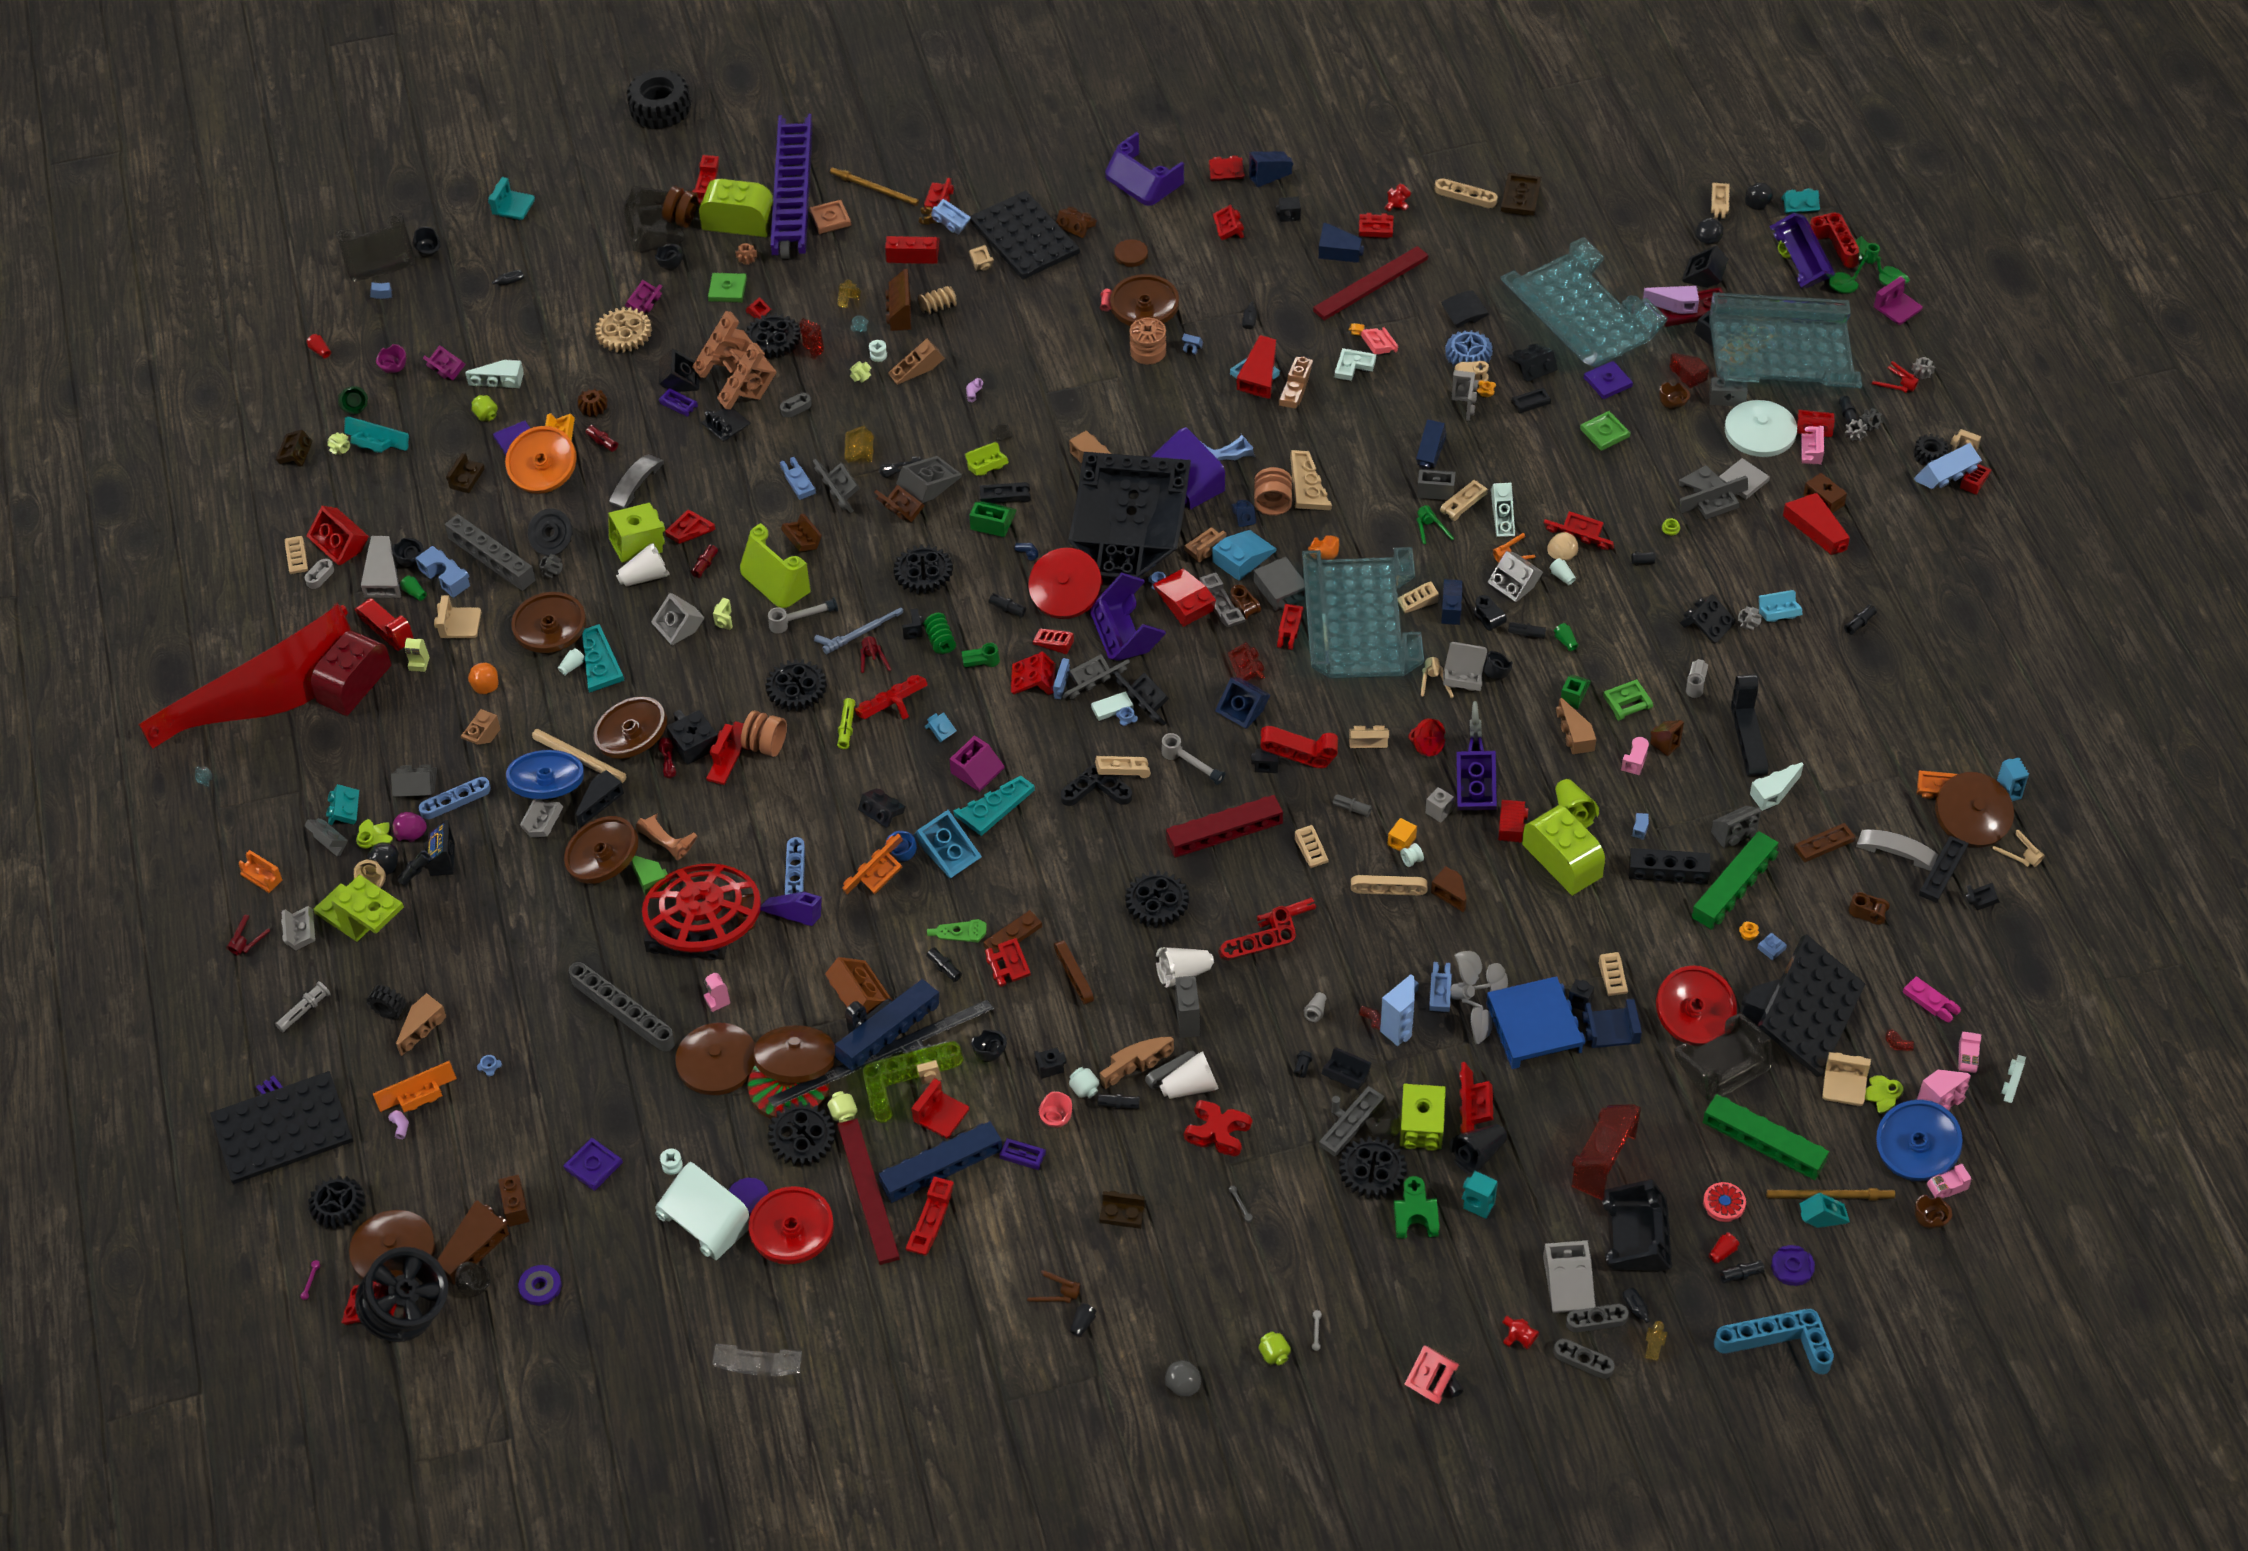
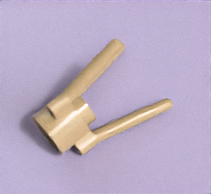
[1420,657,1454,698]
[1992,830,2045,867]

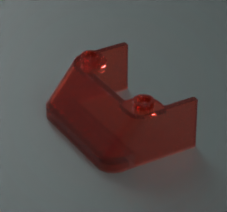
[1572,1104,1641,1200]

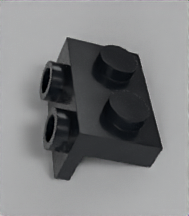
[858,788,906,828]
[1321,1047,1372,1090]

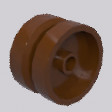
[662,186,698,228]

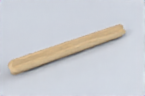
[532,729,627,783]

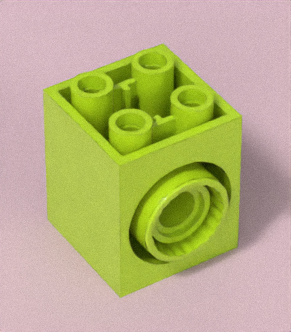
[609,503,665,563]
[1400,1084,1445,1150]

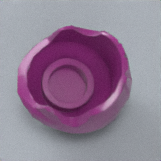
[376,344,406,373]
[393,812,427,842]

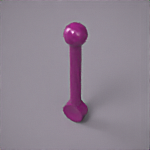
[300,1260,320,1300]

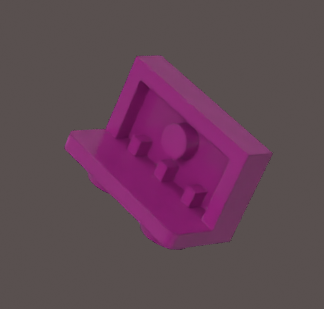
[625,280,662,314]
[423,345,465,380]

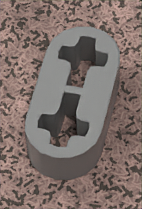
[305,559,334,589]

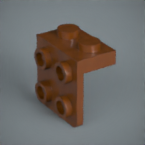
[874,485,925,523]

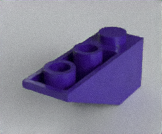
[760,892,822,926]

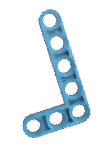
[1714,1309,1834,1374]

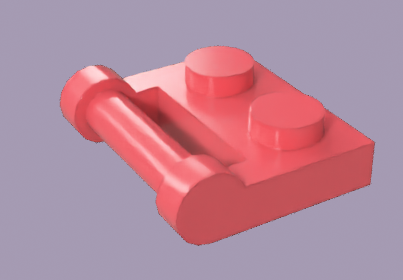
[1405,1346,1459,1404]

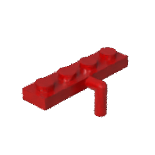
[854,675,928,719]

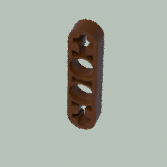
[1054,940,1094,1005]

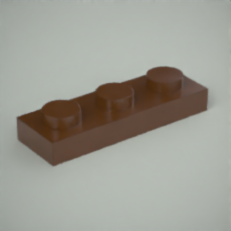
[1794,823,1855,863]
[983,910,1042,954]

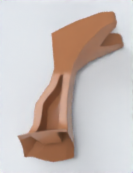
[636,813,698,861]

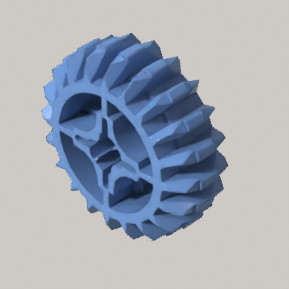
[1445,330,1492,369]

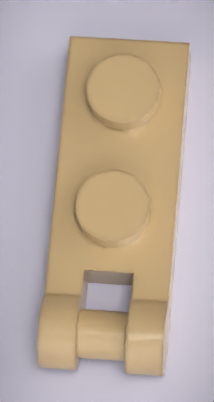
[1440,480,1488,521]
[1095,756,1151,778]

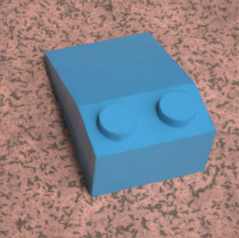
[1212,530,1276,581]
[913,810,982,879]

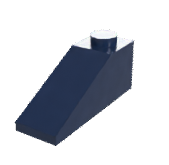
[1441,579,1462,625]

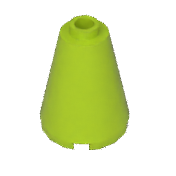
[1555,779,1599,828]

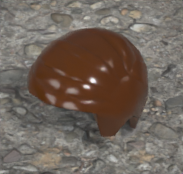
[1659,382,1690,409]
[1915,1195,1952,1228]

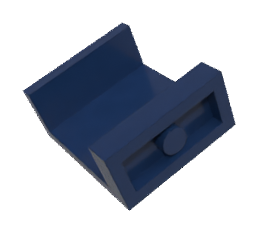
[1582,999,1642,1048]

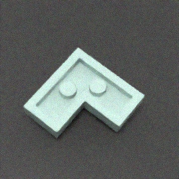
[1334,348,1377,381]
[2001,1055,2026,1103]

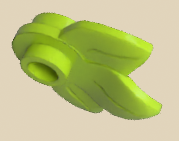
[356,819,393,848]
[1865,1075,1903,1113]

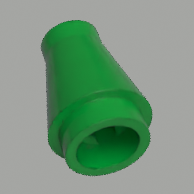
[400,575,427,601]
[1554,623,1579,651]

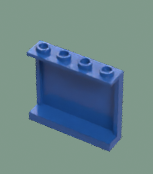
[1486,976,1585,1069]

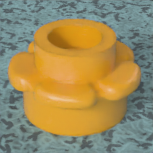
[1348,323,1365,336]
[1739,922,1759,940]

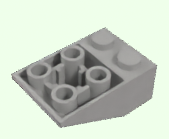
[1543,1240,1595,1313]

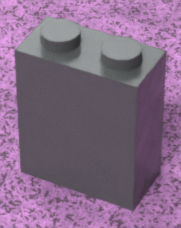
[1254,557,1308,611]
[1175,976,1200,1038]

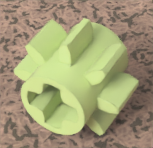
[850,361,871,383]
[328,432,350,455]

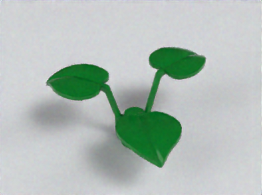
[1829,236,1910,293]

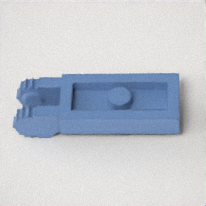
[780,457,816,500]
[1429,962,1452,1012]

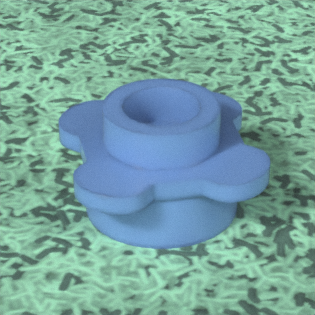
[1148,572,1166,590]
[1116,707,1138,726]
[477,1055,502,1076]

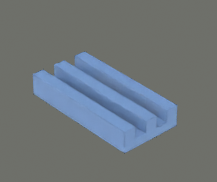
[1053,658,1070,699]

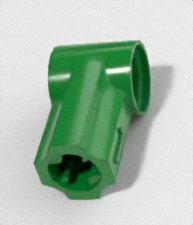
[962,643,1000,667]

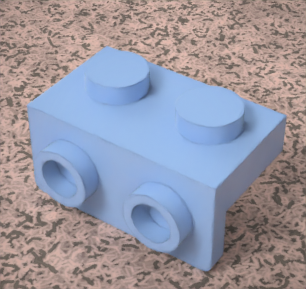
[931,199,971,235]

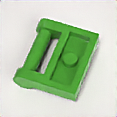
[1603,679,1653,721]

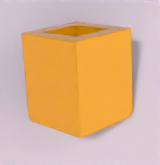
[1388,818,1417,851]

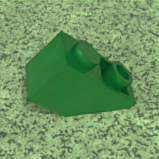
[1561,675,1591,710]

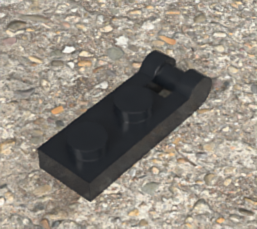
[980,482,1031,503]

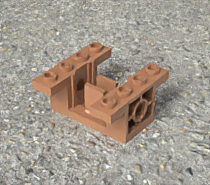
[692,311,777,409]

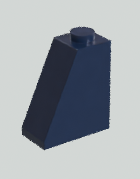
[1249,152,1293,188]
[1318,223,1364,263]
[1416,419,1447,469]

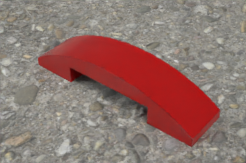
[692,155,719,204]
[906,1177,954,1256]

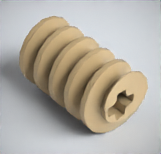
[918,286,956,314]

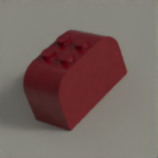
[311,631,392,716]

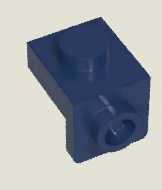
[1232,500,1256,527]

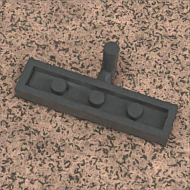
[1319,1086,1385,1157]

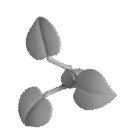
[1450,951,1508,1044]

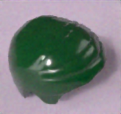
[338,386,368,415]

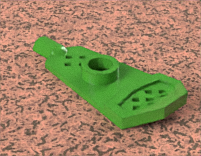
[927,919,987,943]

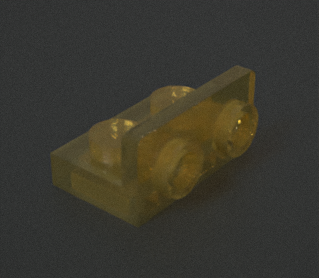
[845,425,874,463]

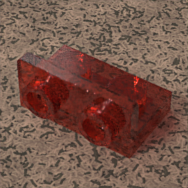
[799,318,824,360]
[1227,642,1265,681]

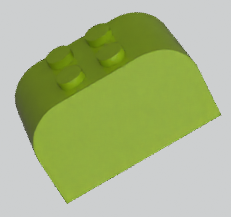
[699,179,773,237]
[1522,805,1605,896]

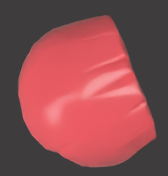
[1039,1092,1072,1128]

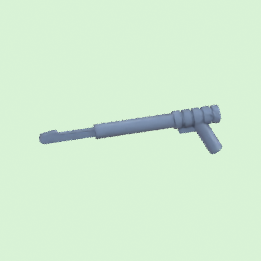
[814,608,903,654]

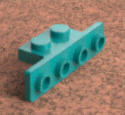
[344,416,409,452]

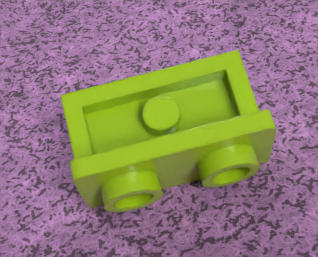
[965,442,1009,476]

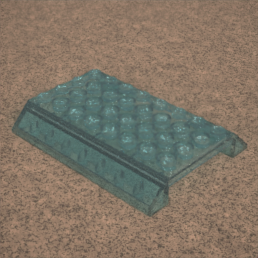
[1500,237,1667,367]
[1709,292,1862,388]
[1302,547,1424,678]

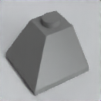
[651,593,704,645]

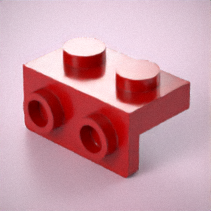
[1209,156,1244,181]

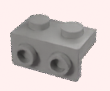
[520,799,563,838]
[281,906,315,950]

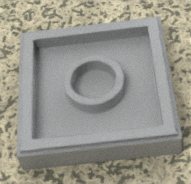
[1719,458,1770,500]

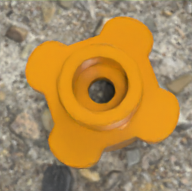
[1477,381,1496,397]

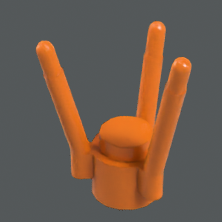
[1493,533,1535,563]

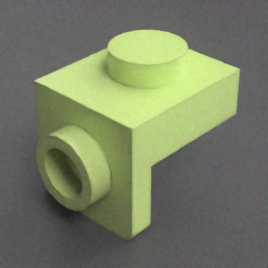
[713,598,733,630]

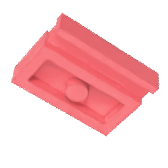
[1361,328,1398,355]

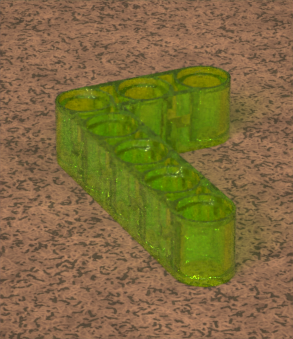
[863,1041,963,1123]

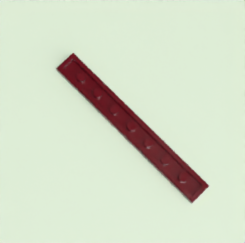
[1313,246,1428,321]
[837,1118,900,1265]

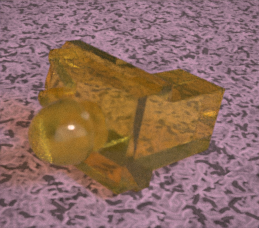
[837,279,861,308]
[1645,1321,1668,1361]

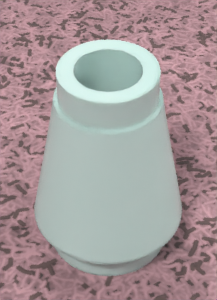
[1549,558,1576,585]
[558,648,585,675]

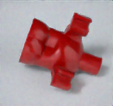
[1385,184,1411,211]
[1502,1316,1539,1350]

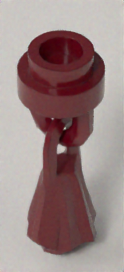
[658,737,677,778]

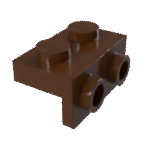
[1056,207,1097,238]
[781,514,822,551]

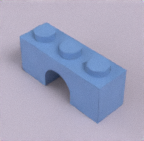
[416,546,470,598]

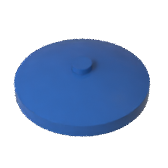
[506,750,584,799]
[1876,1100,1963,1181]

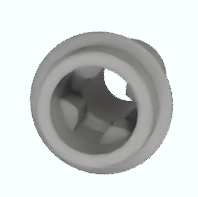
[1304,992,1327,1022]

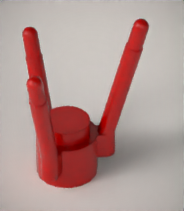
[1872,361,1919,393]

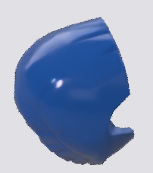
[885,831,917,862]

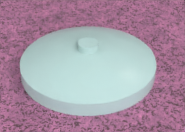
[1725,400,1797,457]

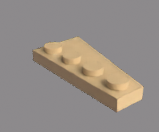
[1290,450,1332,510]

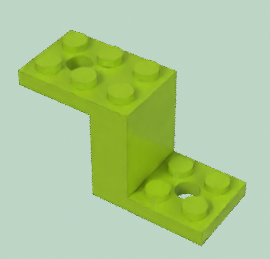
[313,874,404,942]

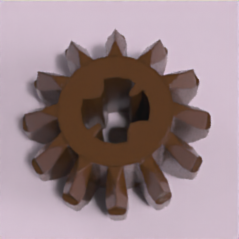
[577,388,607,418]

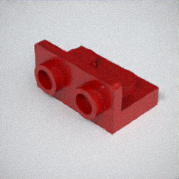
[924,178,954,210]
[1213,205,1245,241]
[1797,410,1835,437]

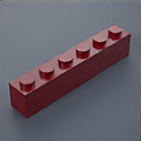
[1166,795,1283,858]

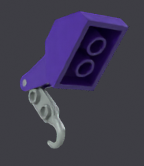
[1457,701,1497,810]

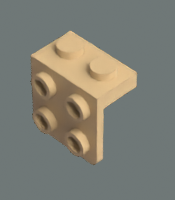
[434,596,481,638]
[1822,1052,1871,1106]

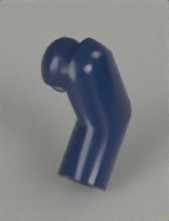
[1015,543,1039,561]

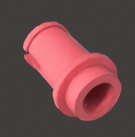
[1100,289,1112,312]

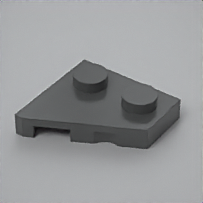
[1678,465,1725,493]

